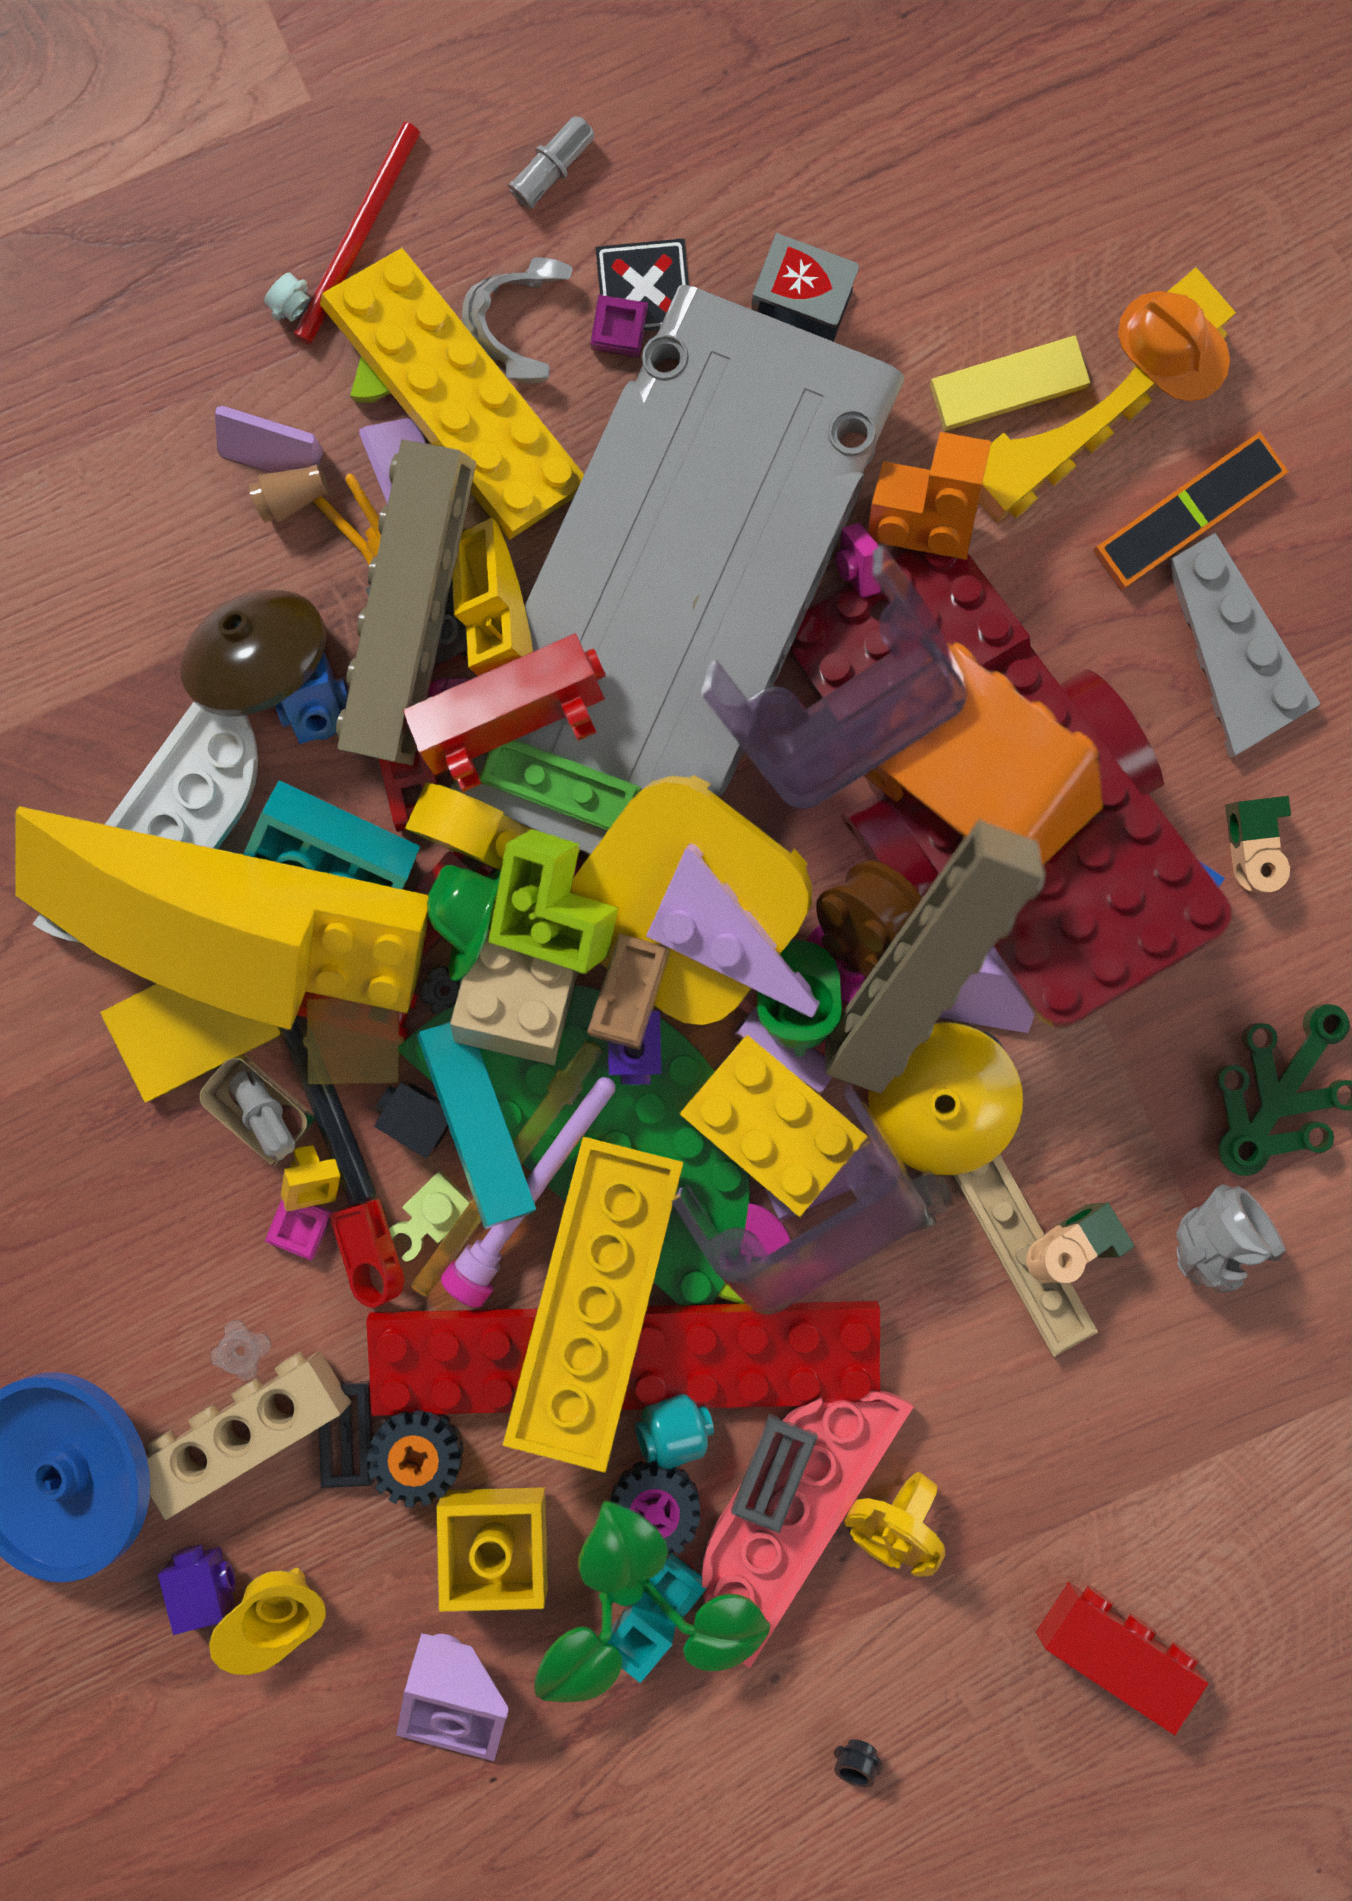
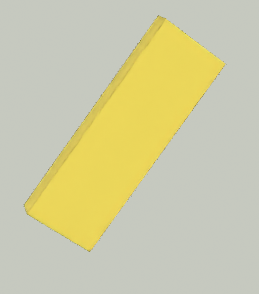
[929,335,1090,432]

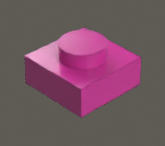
[836,523,883,598]

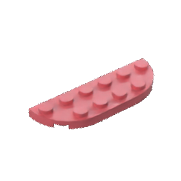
[702,1390,914,1668]

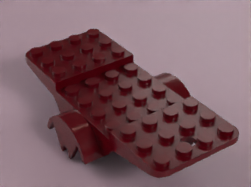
[789,549,1232,1028]

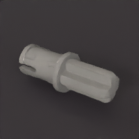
[508,116,595,210]
[229,1070,295,1161]

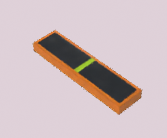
[1093,431,1289,591]

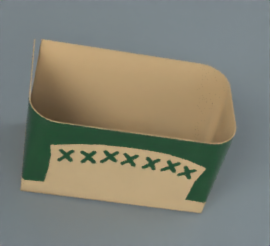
[200,1056,316,1166]

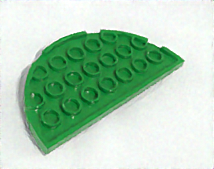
[397,985,749,1305]

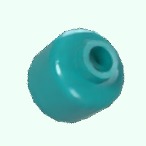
[635,1394,714,1469]

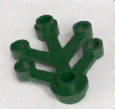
[1214,1004,1352,1176]

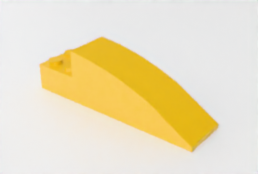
[15,806,429,1030]

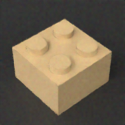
[450,930,578,1065]

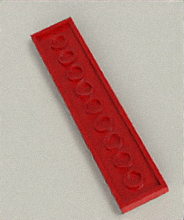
[366,1301,880,1416]

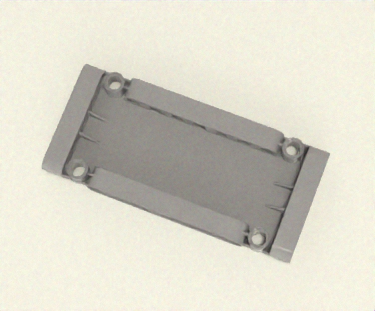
[451,285,905,856]

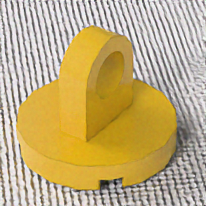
[844,1472,946,1577]

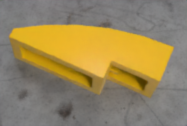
[452,517,533,676]

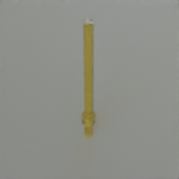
[411,1040,603,1296]

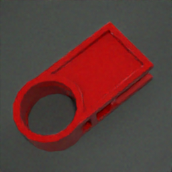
[329,1199,404,1308]

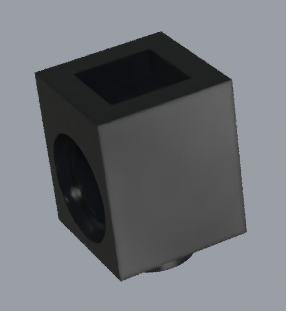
[374,1080,449,1159]

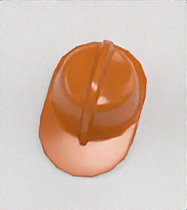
[1118,291,1230,402]

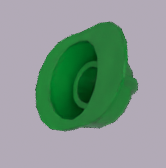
[427,865,501,982]
[757,940,842,1057]

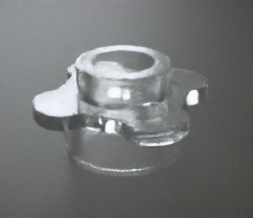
[211,1320,271,1381]

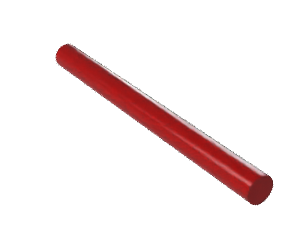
[293,122,421,345]

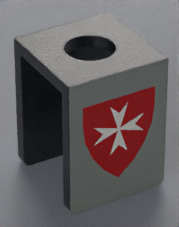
[751,233,859,342]

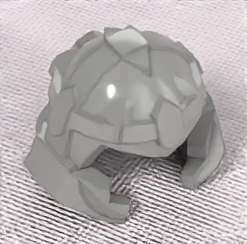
[1176,1184,1286,1293]

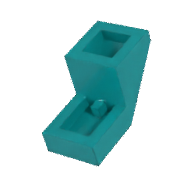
[607,1553,707,1683]

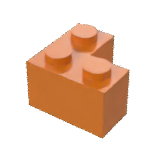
[868,432,992,560]

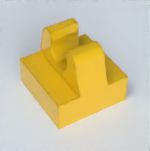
[281,1145,340,1212]

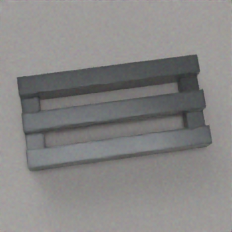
[731,1414,818,1533]

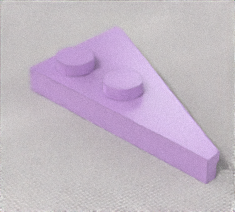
[646,843,820,1017]

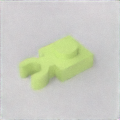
[389,1170,476,1262]

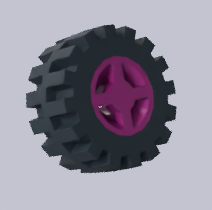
[610,1461,701,1559]

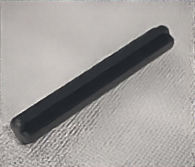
[279,1015,376,1206]

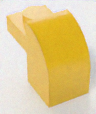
[405,782,531,871]

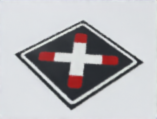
[595,238,689,331]

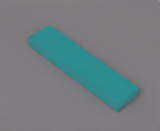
[417,1022,537,1229]

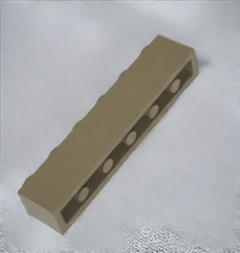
[336,439,477,765]
[825,819,1045,1094]

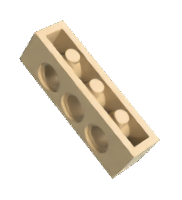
[145,1350,351,1520]

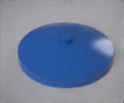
[0,1372,150,1582]

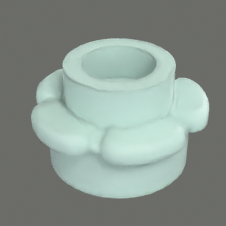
[264,273,310,321]

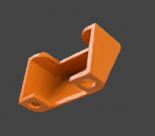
[855,642,1102,866]

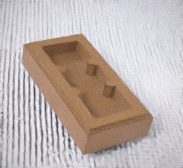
[588,934,670,1050]

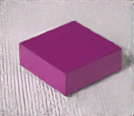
[590,295,648,358]

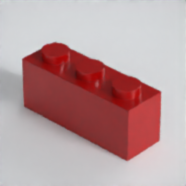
[1035,1581,1209,1736]

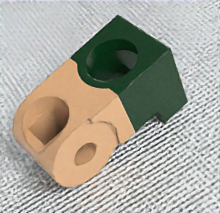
[1225,796,1291,893]
[1026,1202,1135,1283]

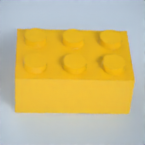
[680,1034,868,1217]

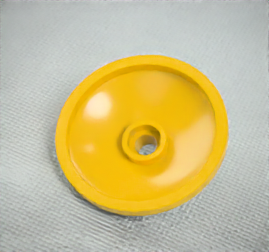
[868,1022,1023,1175]

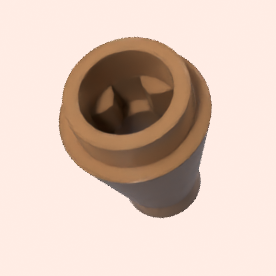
[249,464,330,523]

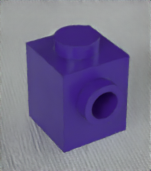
[608,1011,661,1085]
[158,1545,236,1635]

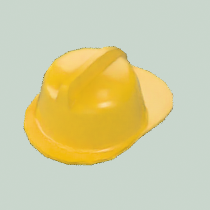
[209,1568,326,1675]

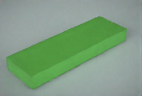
[480,740,642,831]

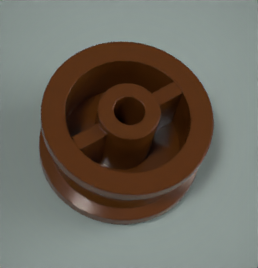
[816,860,923,978]

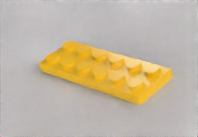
[320,248,584,540]
[503,1137,683,1472]

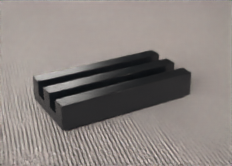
[319,1381,374,1488]

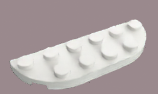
[33,702,258,942]

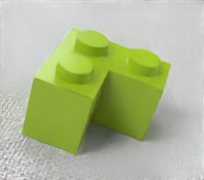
[488,829,618,974]

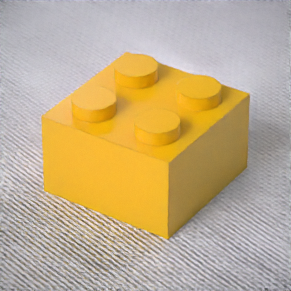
[437,1487,548,1612]

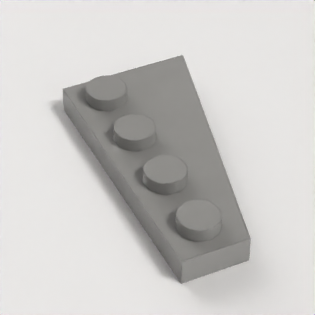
[1167,533,1321,758]

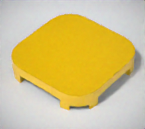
[570,775,813,1025]

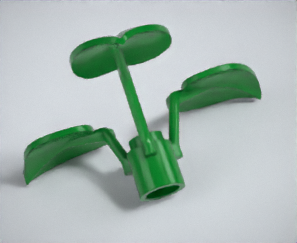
[534,1501,771,1702]

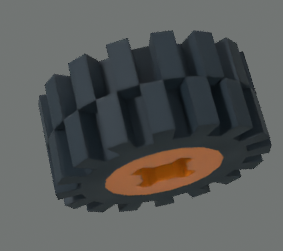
[367,1410,464,1508]

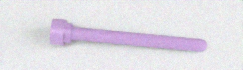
[455,1077,615,1286]

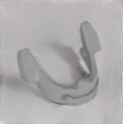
[462,257,573,384]

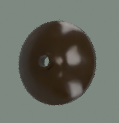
[180,590,326,717]

